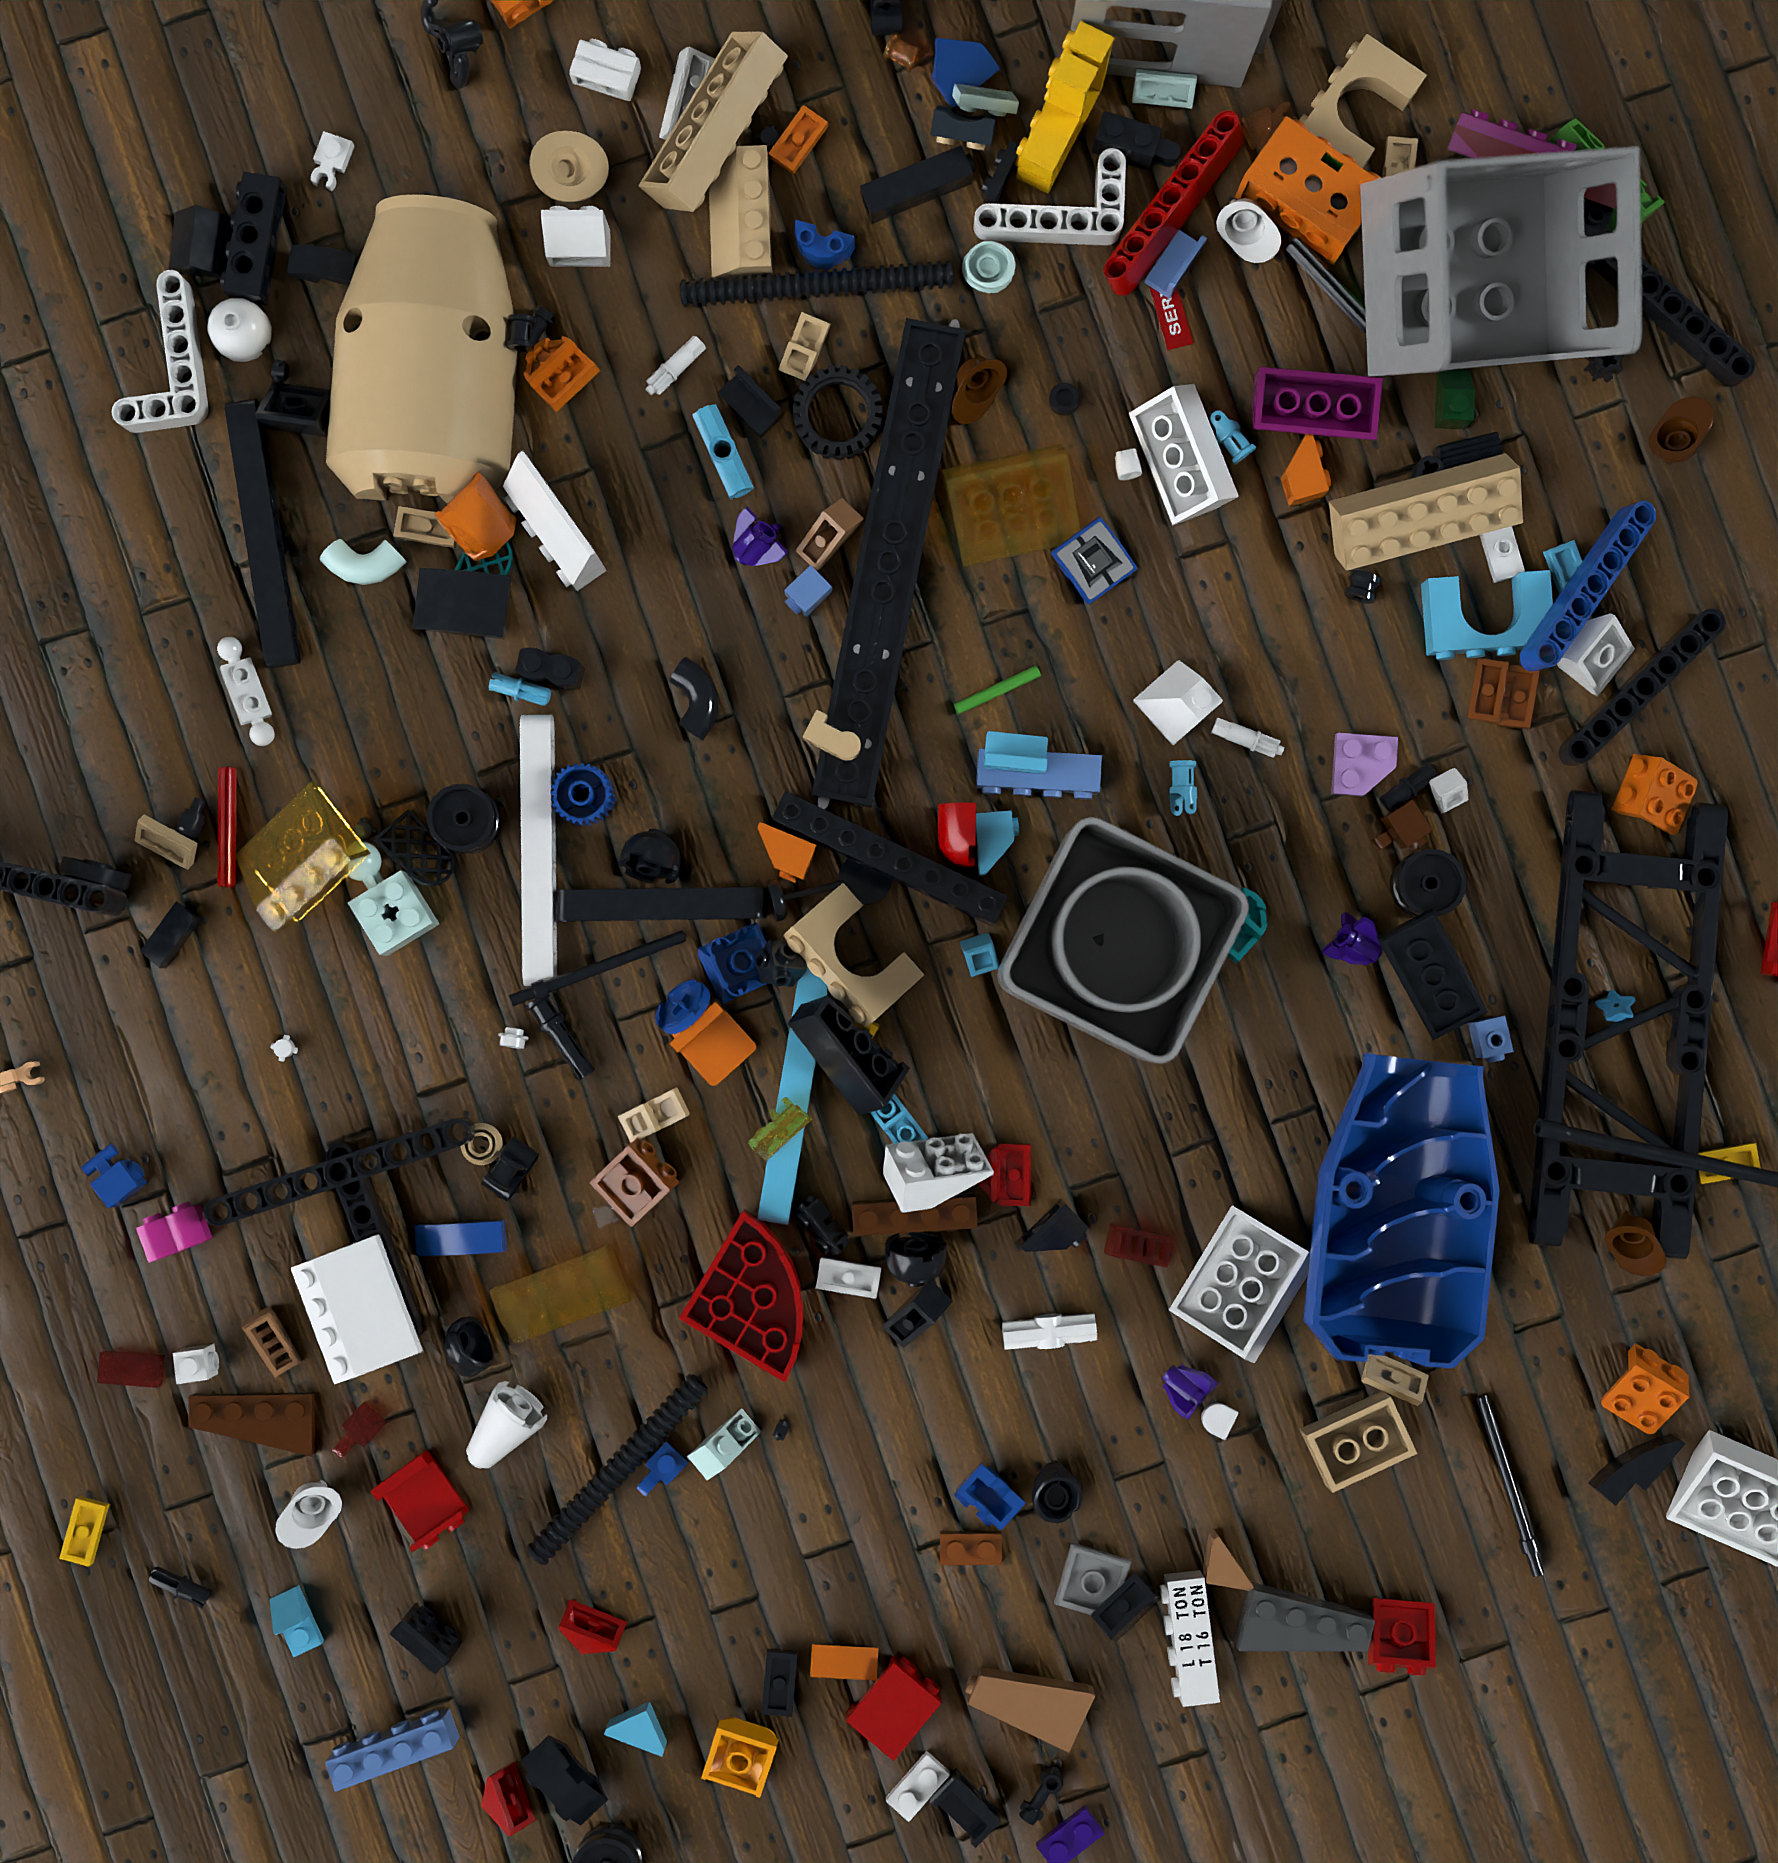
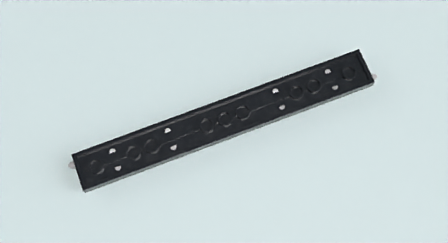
[812,318,966,810]

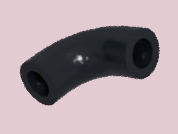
[670,657,719,741]

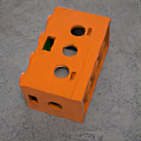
[1235,116,1381,266]

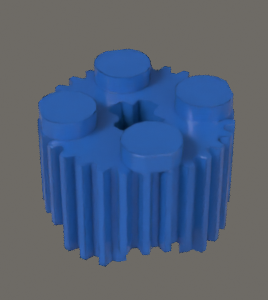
[550,763,616,827]

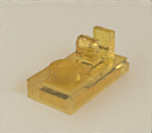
[747,1097,812,1161]

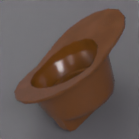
[952,354,1007,424]
[1649,396,1714,465]
[1604,1210,1667,1276]

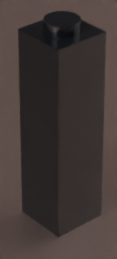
[860,145,976,224]

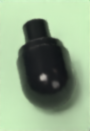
[176,797,206,840]

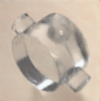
[592,1202,618,1228]

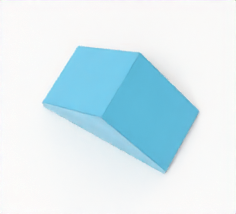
[604,1701,667,1757]

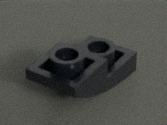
[286,245,355,286]

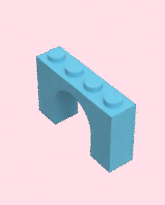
[1421,570,1553,660]

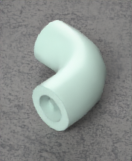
[320,539,407,585]

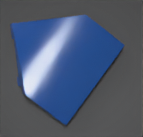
[931,38,1000,108]

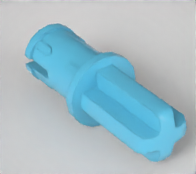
[489,672,551,706]

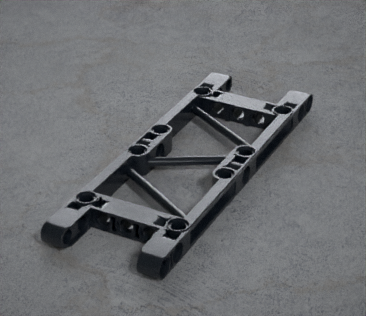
[1528,790,1728,1259]

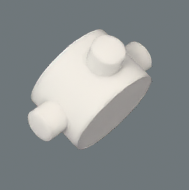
[270,1035,298,1062]

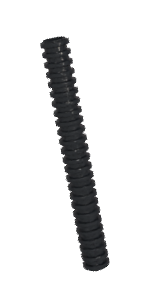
[526,1374,708,1565]

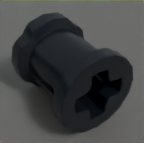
[507,314,536,352]
[1410,455,1444,479]

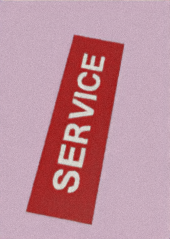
[1146,248,1194,351]

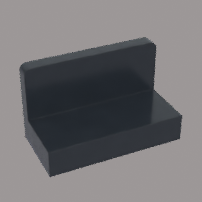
[718,365,782,438]
[1090,1573,1161,1641]

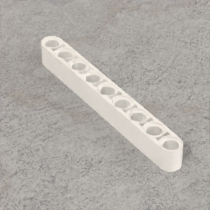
[520,714,557,986]

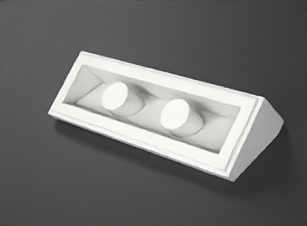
[659,47,715,140]

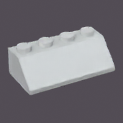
[1129,384,1239,525]

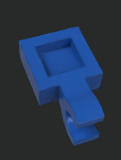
[636,1440,689,1496]

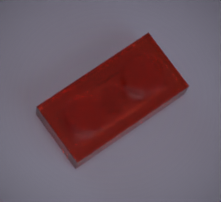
[97,1351,165,1388]

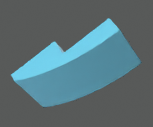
[870,1094,929,1144]

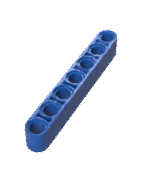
[1520,500,1656,672]

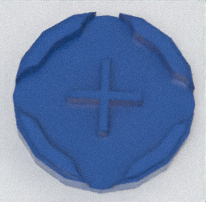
[655,980,710,1034]

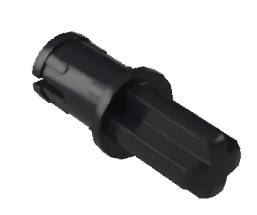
[1379,764,1438,813]
[148,1567,212,1608]

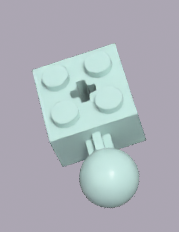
[341,842,439,956]

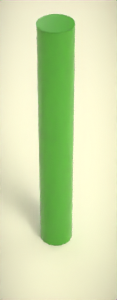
[954,665,1041,715]

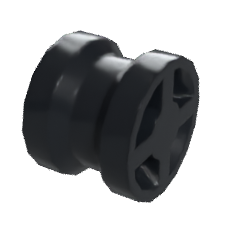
[1344,570,1381,604]

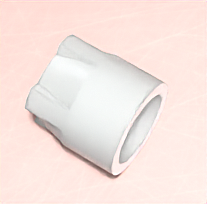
[1115,448,1142,480]

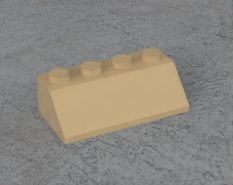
[709,145,772,280]

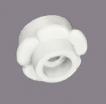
[498,1027,528,1049]

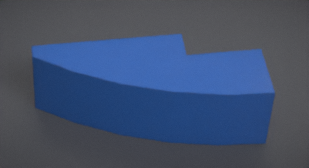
[415,1219,507,1256]

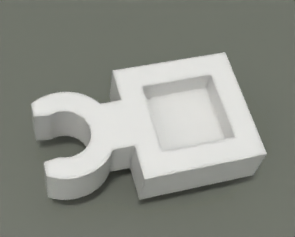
[311,131,354,191]

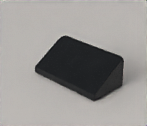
[140,901,202,969]

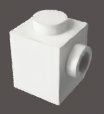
[173,1344,219,1384]

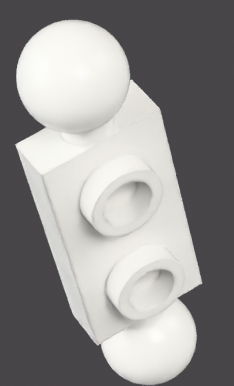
[217,637,275,746]

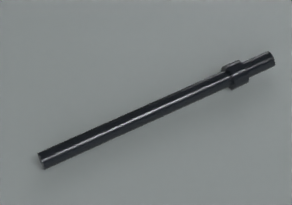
[509,930,686,1006]
[1476,1394,1545,1577]

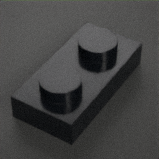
[981,140,1019,204]
[761,1648,798,1717]

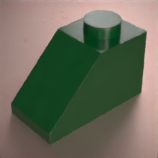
[1434,368,1475,430]

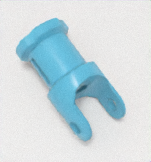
[1210,410,1256,465]
[1169,760,1197,816]

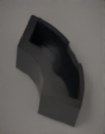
[521,1735,608,1825]

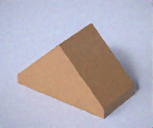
[1202,1529,1254,1591]

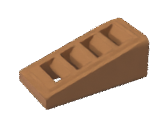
[242,1306,302,1378]

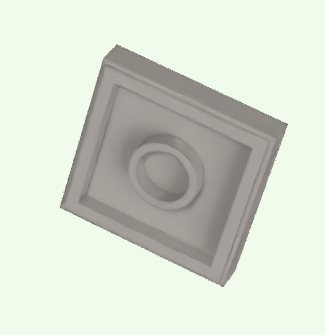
[1054,1542,1131,1615]

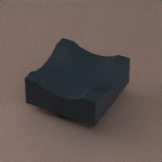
[930,105,997,150]

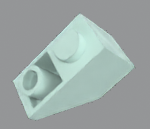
[687,1408,761,1480]

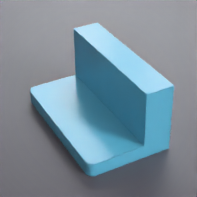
[983,731,1048,774]

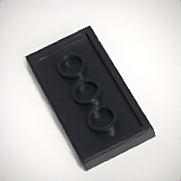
[1376,908,1488,1040]

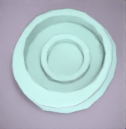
[962,241,1016,293]

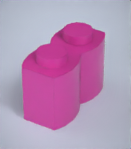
[136,1201,213,1263]

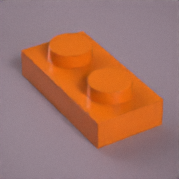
[768,105,828,175]

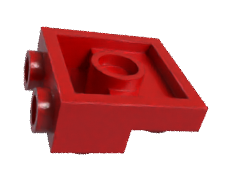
[1368,1598,1436,1676]

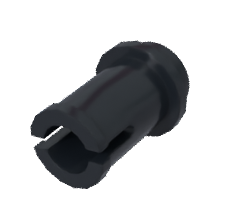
[531,305,554,345]

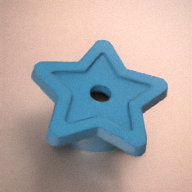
[1594,990,1635,1022]

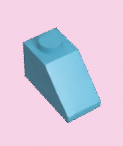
[976,811,1019,876]

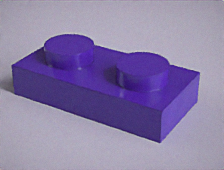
[1036,1805,1104,1863]

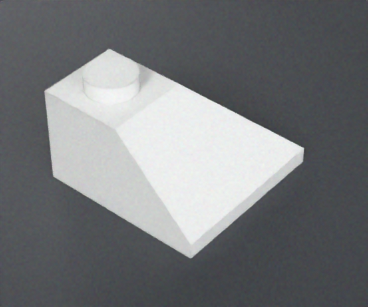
[1557,613,1635,696]
[1133,660,1223,745]

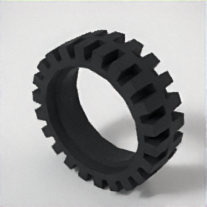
[793,365,883,460]

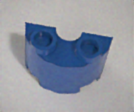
[795,220,855,270]
[954,1462,1026,1530]

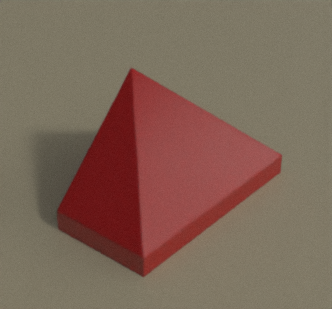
[558,1599,627,1654]
[481,1762,536,1836]

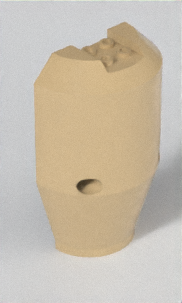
[326,195,518,504]

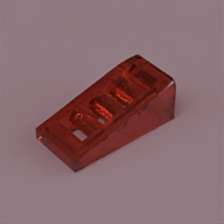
[1104,1224,1174,1268]

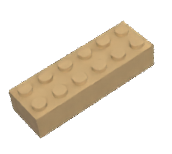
[638,32,788,212]
[1329,453,1523,571]

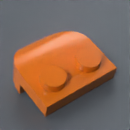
[524,336,600,413]

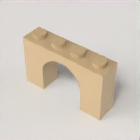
[1299,34,1427,168]
[783,883,924,1028]

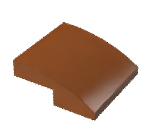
[1467,658,1540,730]

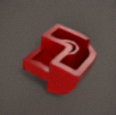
[937,803,976,869]

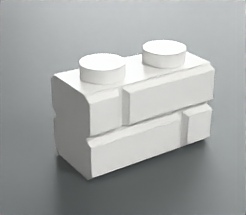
[569,39,641,101]

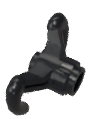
[421,0,483,89]

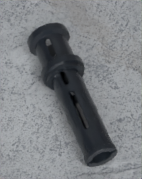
[525,993,595,1081]

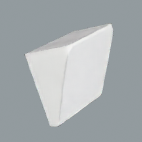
[1429,768,1468,814]

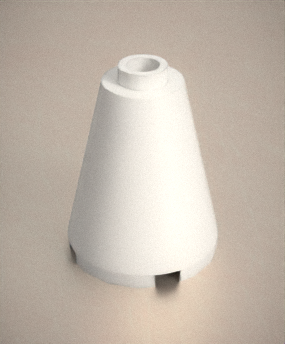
[466,1381,547,1468]

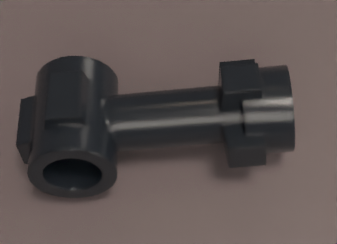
[1019,1766,1063,1825]

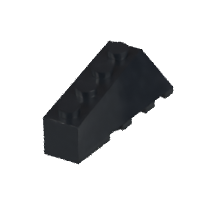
[787,996,910,1115]

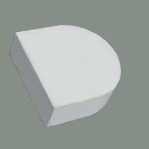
[1201,1402,1239,1440]

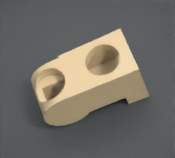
[803,709,861,761]

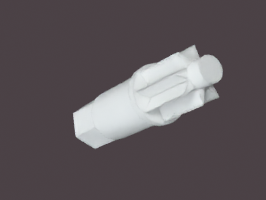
[646,336,706,396]
[1211,718,1285,758]

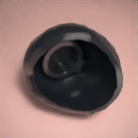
[444,1316,494,1378]
[1032,1461,1082,1524]

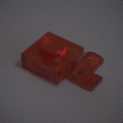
[332,1402,387,1458]

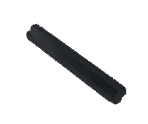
[1286,236,1366,333]

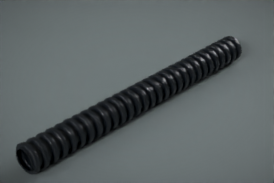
[680,260,954,308]

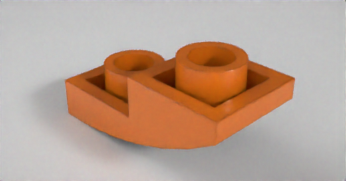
[810,1644,878,1680]

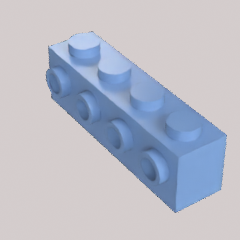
[325,1708,460,1792]

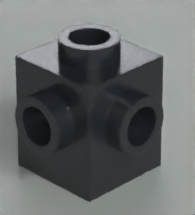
[755,940,807,987]

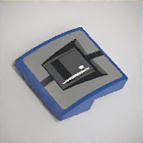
[1050,517,1138,604]

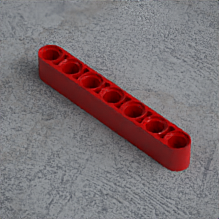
[1103,110,1245,296]

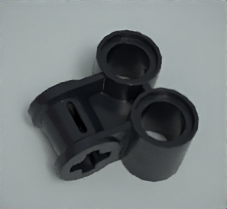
[870,0,903,36]
[481,1136,540,1202]

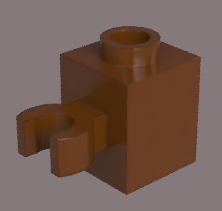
[1371,800,1433,850]

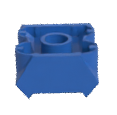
[698,922,768,1004]

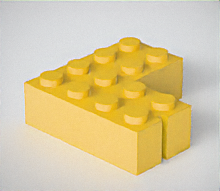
[1014,20,1114,194]

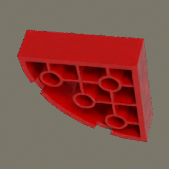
[679,1208,804,1383]

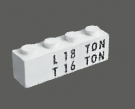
[1160,1570,1220,1707]

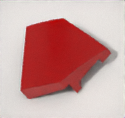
[977,1144,1032,1206]

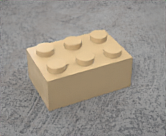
[1300,1391,1417,1493]

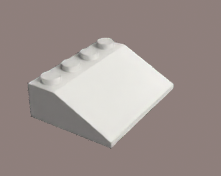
[503,451,607,591]
[1169,1205,1310,1363]
[291,1234,423,1384]
[1666,1430,1778,1567]

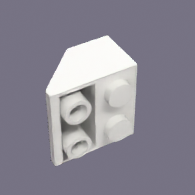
[541,206,610,267]

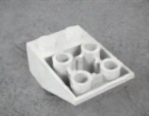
[883,1133,994,1213]

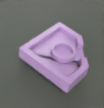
[1331,733,1398,797]

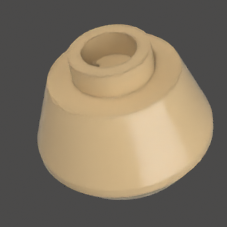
[460,1123,503,1165]

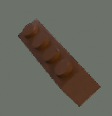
[852,1194,978,1236]

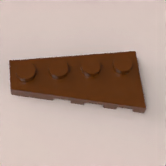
[188,1393,315,1457]

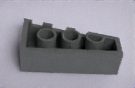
[1234,1581,1375,1652]

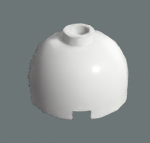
[207,298,272,362]

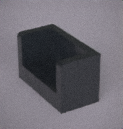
[930,1767,1001,1848]

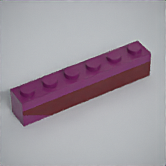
[1448,108,1640,209]

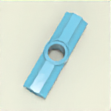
[692,404,754,499]

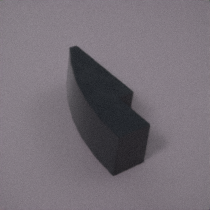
[1588,1434,1685,1506]

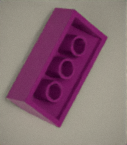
[1252,367,1383,441]

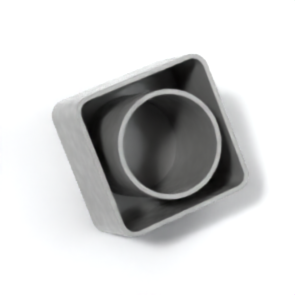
[997,818,1248,1063]

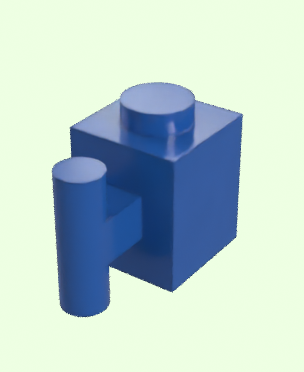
[81,1143,147,1209]

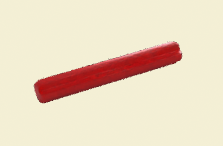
[217,767,237,887]

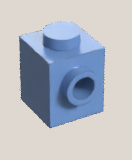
[1468,1015,1514,1063]

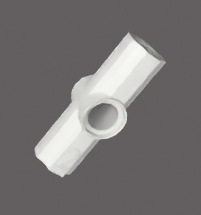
[1002,1313,1097,1350]

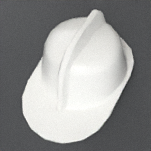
[1216,198,1281,263]
[275,1480,342,1549]

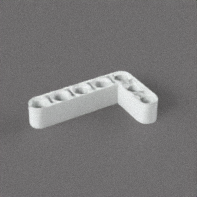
[973,148,1126,245]
[112,270,209,433]

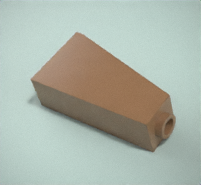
[964,1667,1095,1753]

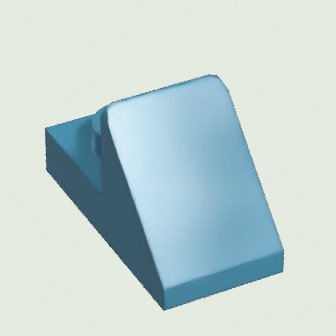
[269,1585,324,1658]

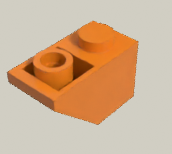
[1280,434,1331,507]

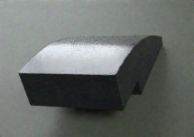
[413,568,511,640]

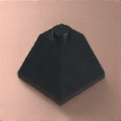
[1017,1199,1088,1252]

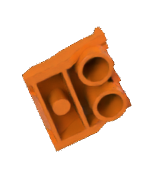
[434,472,517,561]

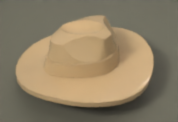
[530,131,609,202]

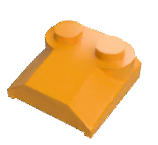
[701,1717,779,1798]

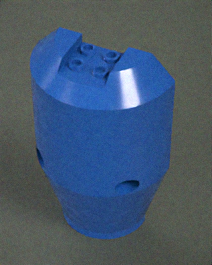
[1303,1053,1499,1369]

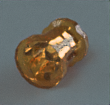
[883,33,922,73]

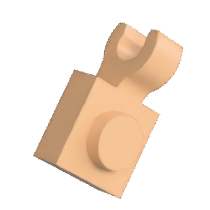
[0,1061,45,1094]

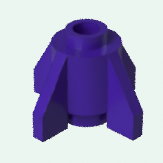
[732,507,788,566]
[1323,912,1382,966]
[1162,1364,1218,1420]

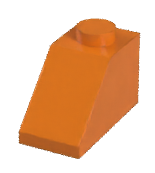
[757,822,817,883]

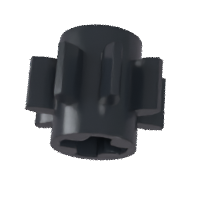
[1583,354,1624,383]

